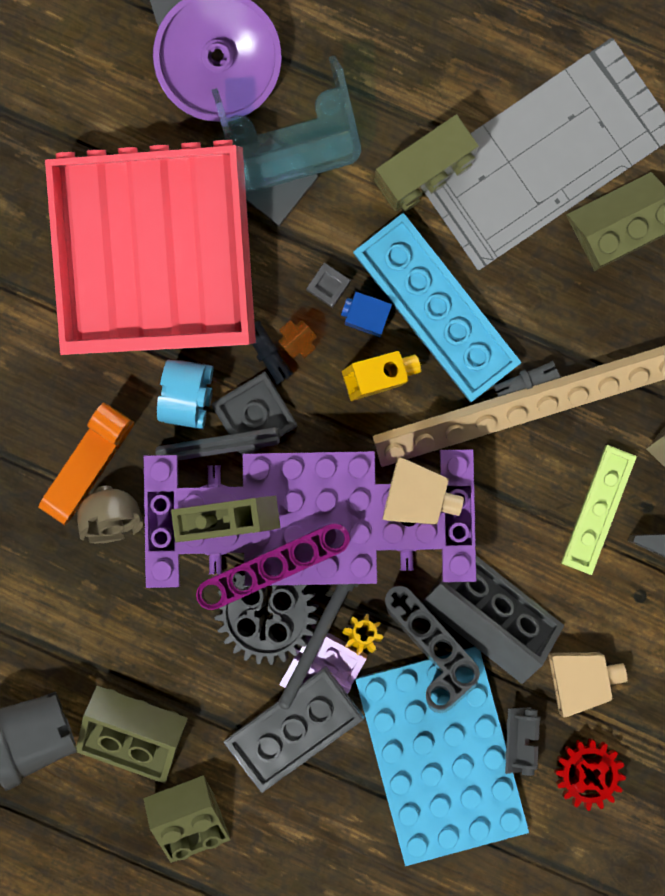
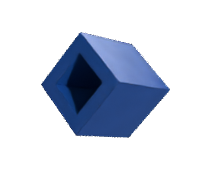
[341,292,392,338]

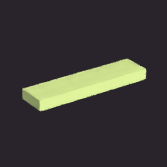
[561,445,637,575]

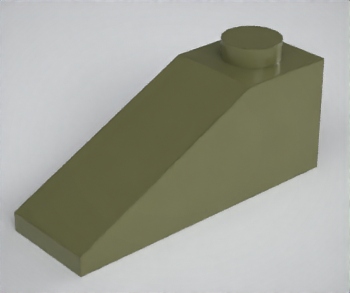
[171,495,281,543]

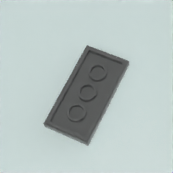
[223,666,364,793]

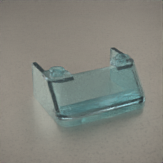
[211,56,361,191]

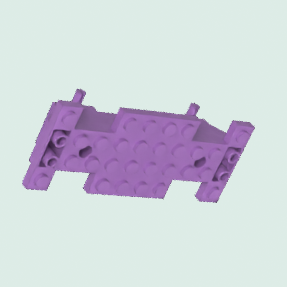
[144,450,476,588]

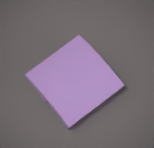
[279,624,368,694]

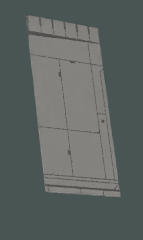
[425,38,665,270]

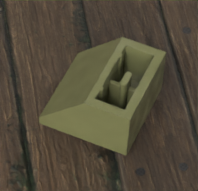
[143,775,230,863]

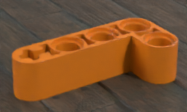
[38,403,135,525]

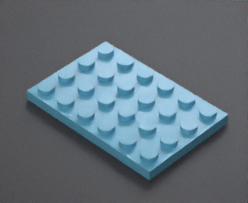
[355,646,529,866]

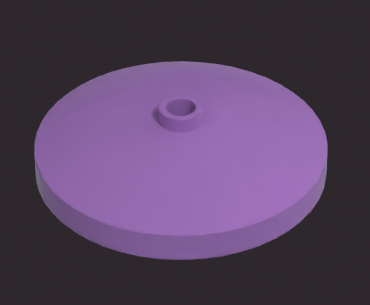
[153,0,282,122]

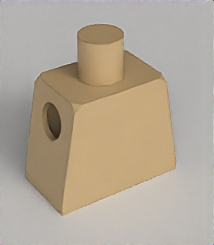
[382,457,464,525]
[548,652,627,718]

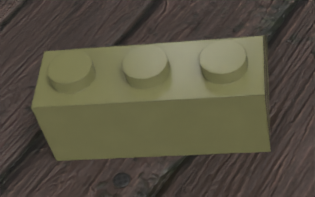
[566,172,665,271]
[76,686,188,784]

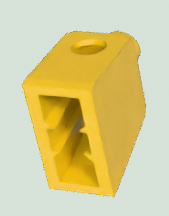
[342,351,421,401]

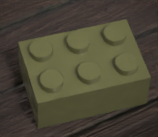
[374,114,479,212]

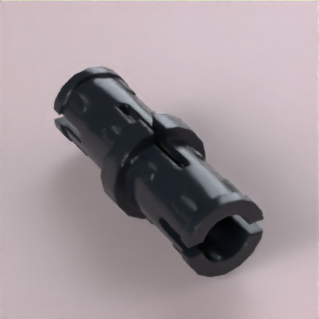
[252,320,294,385]

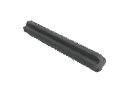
[155,427,280,460]

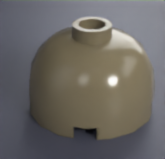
[77,486,143,544]

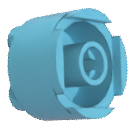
[157,360,213,429]

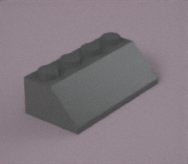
[422,556,565,684]

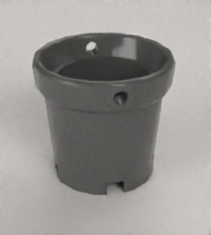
[0,691,77,791]

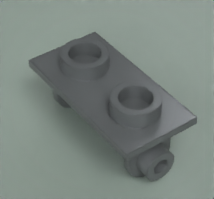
[505,707,541,776]

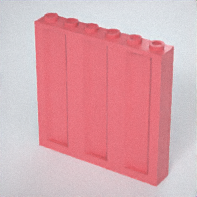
[45,140,256,355]

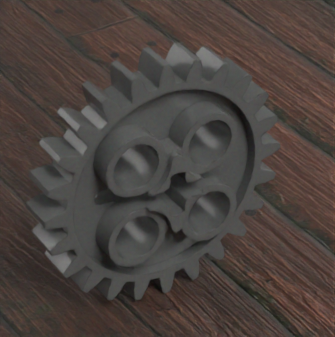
[214,571,319,665]

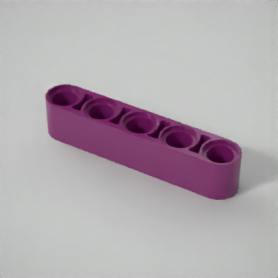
[196,523,350,610]

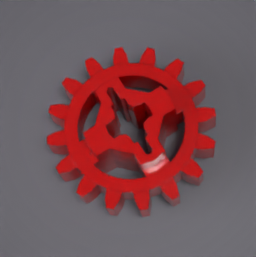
[554,738,626,811]

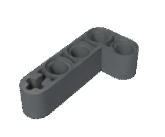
[385,586,480,713]

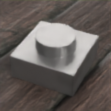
[306,263,351,308]

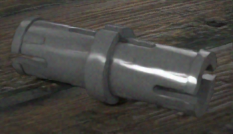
[493,360,560,397]

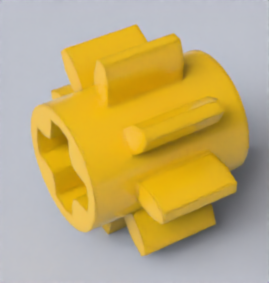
[342,614,384,656]

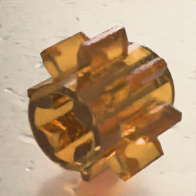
[278,320,317,359]

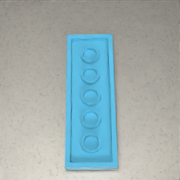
[353,213,522,403]

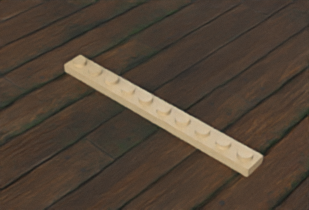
[372,346,665,467]

